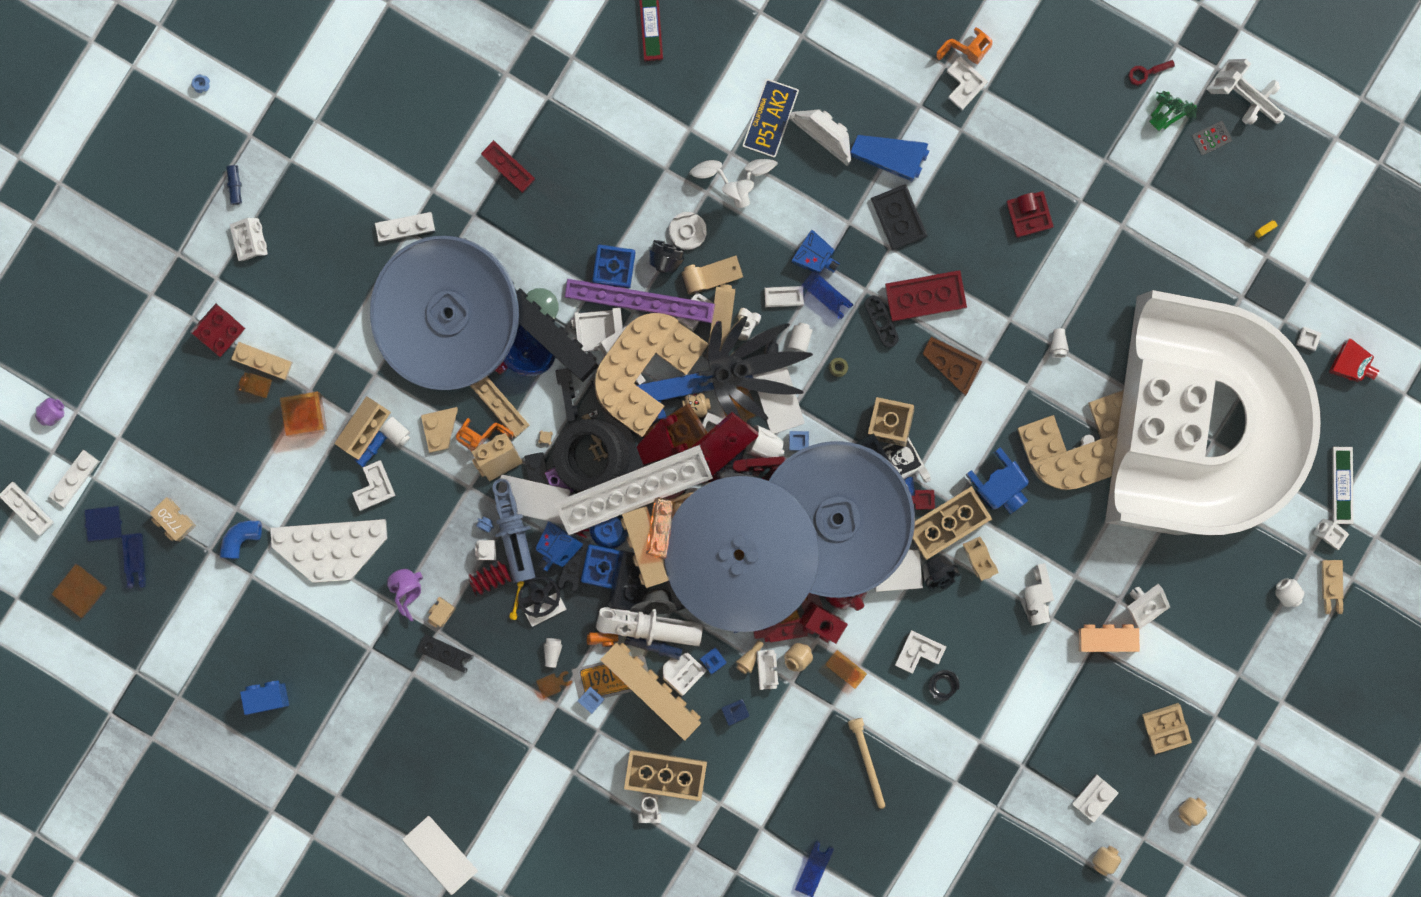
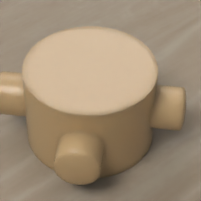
[538,430,553,445]

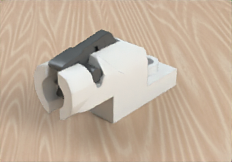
[1021,563,1055,626]

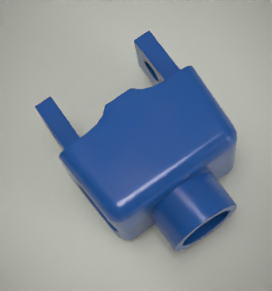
[965,447,1029,514]

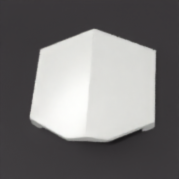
[663,653,707,696]

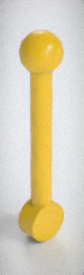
[509,581,524,620]

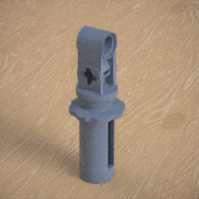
[493,478,536,583]

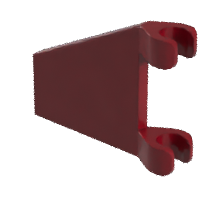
[637,414,688,465]

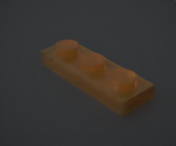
[646,497,675,559]

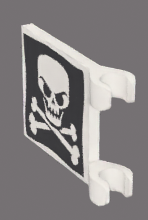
[883,437,931,483]

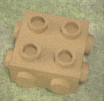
[472,433,523,481]

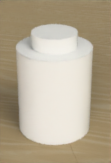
[788,323,813,352]
[380,417,410,446]

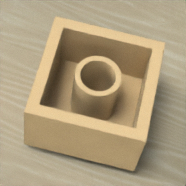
[868,397,914,447]

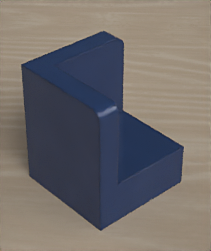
[721,699,749,726]

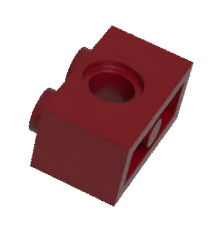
[800,602,848,644]

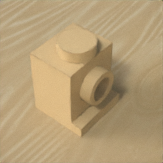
[427,597,456,628]

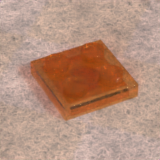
[52,564,107,618]

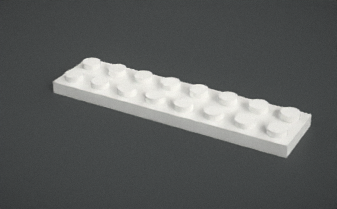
[554,445,713,535]

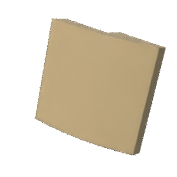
[1142,703,1192,754]

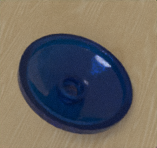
[503,325,555,376]

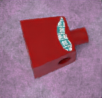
[1329,338,1379,382]

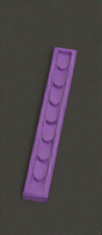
[564,279,715,323]

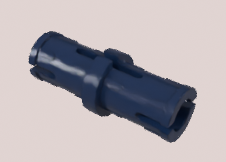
[226,165,242,205]

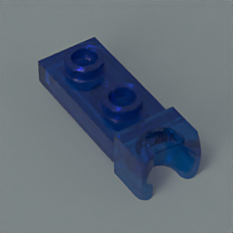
[801,271,853,320]
[795,840,834,897]

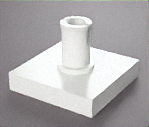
[1127,584,1170,630]

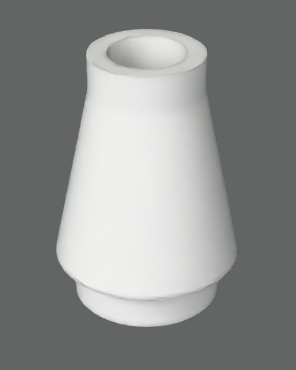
[1050,328,1069,358]
[544,638,563,667]

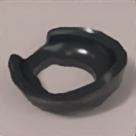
[929,670,960,701]

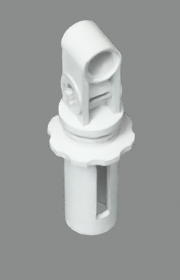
[596,607,703,646]

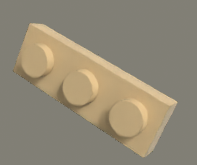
[232,342,293,380]

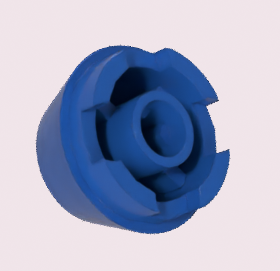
[590,515,628,549]

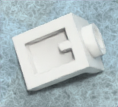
[1313,519,1349,550]

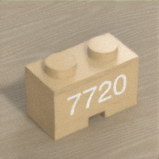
[150,497,196,542]

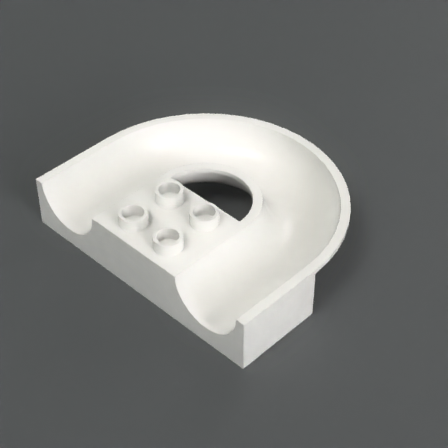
[1105,290,1320,535]

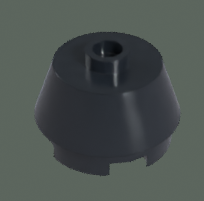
[649,240,685,273]
[922,555,960,592]

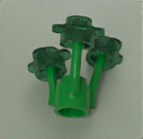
[1149,91,1198,132]

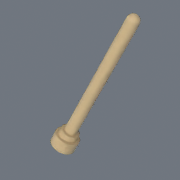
[848,718,885,809]

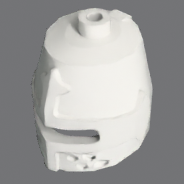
[746,425,784,458]

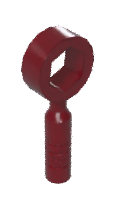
[1128,60,1175,86]

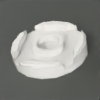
[669,212,707,250]

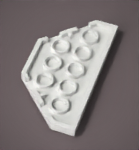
[270,519,388,583]

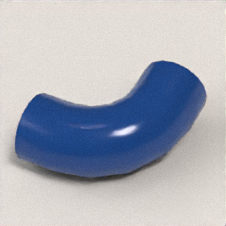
[220,520,262,559]

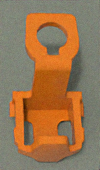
[936,27,993,65]
[456,418,514,452]

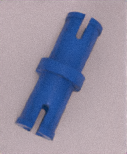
[354,431,387,467]

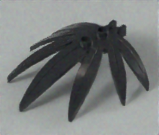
[696,316,813,420]

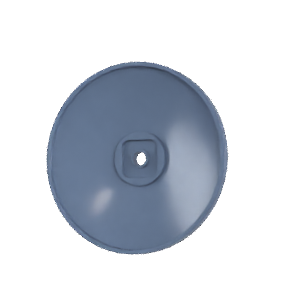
[370,236,519,390]
[769,441,915,598]
[664,476,819,632]

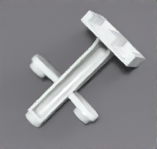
[1207,59,1285,125]

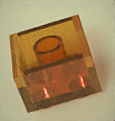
[280,392,327,438]

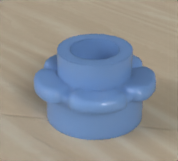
[191,74,210,93]
[476,517,494,533]

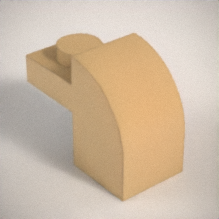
[963,537,999,581]

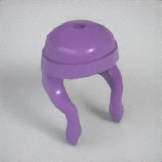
[387,569,423,621]

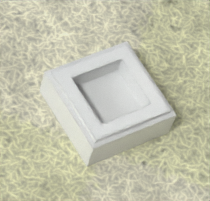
[1296,327,1322,352]

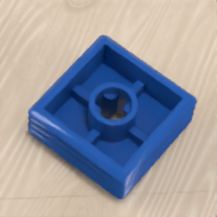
[592,245,636,289]
[581,545,620,589]

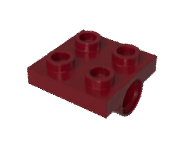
[1006,191,1054,238]
[190,303,246,357]

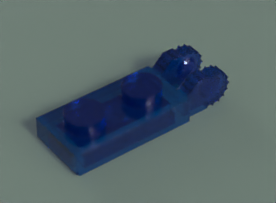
[122,533,146,588]

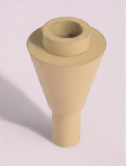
[735,640,764,674]

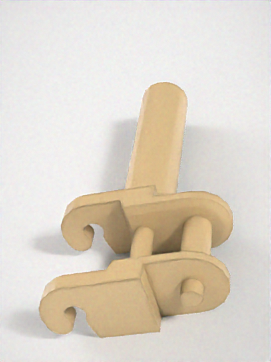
[582,414,608,461]

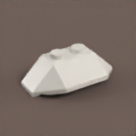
[789,110,851,166]

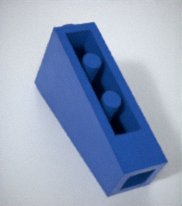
[850,135,930,182]

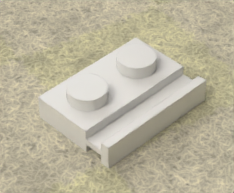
[1072,774,1118,822]

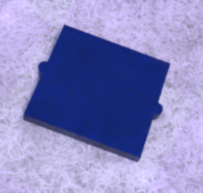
[84,506,122,541]

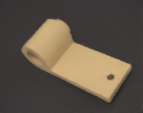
[681,256,743,295]

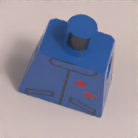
[791,229,840,275]
[536,521,583,571]

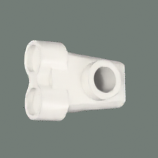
[737,308,761,341]
[638,793,661,823]

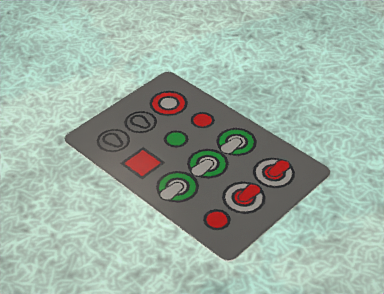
[1192,121,1232,155]

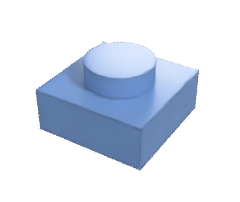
[789,431,809,451]
[578,687,605,714]

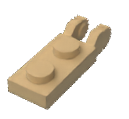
[1322,560,1344,614]

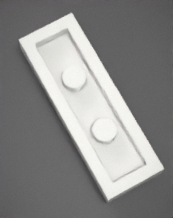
[375,212,435,243]
[49,450,100,508]
[0,482,54,536]

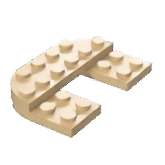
[594,313,708,438]
[1017,390,1124,490]

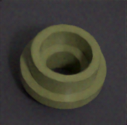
[829,358,848,377]

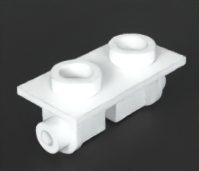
[757,650,779,690]

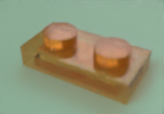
[825,650,867,689]

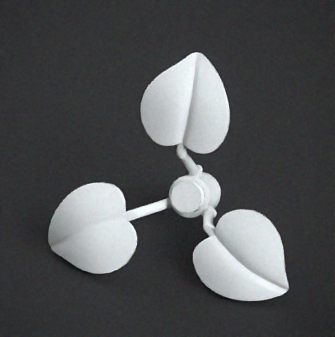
[689,159,778,208]

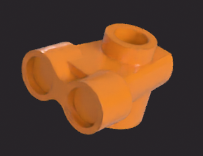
[587,632,618,647]

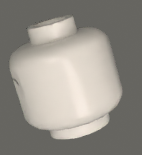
[1275,578,1304,607]

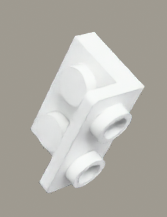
[229,218,268,261]

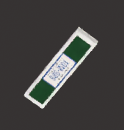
[1332,447,1354,524]

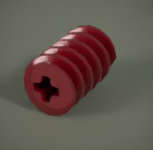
[468,561,512,597]

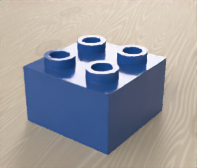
[240,681,289,715]

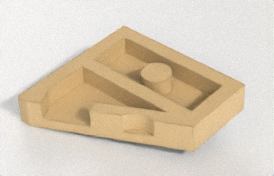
[421,407,458,453]

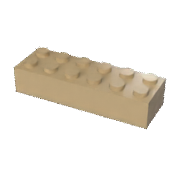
[600,643,701,740]

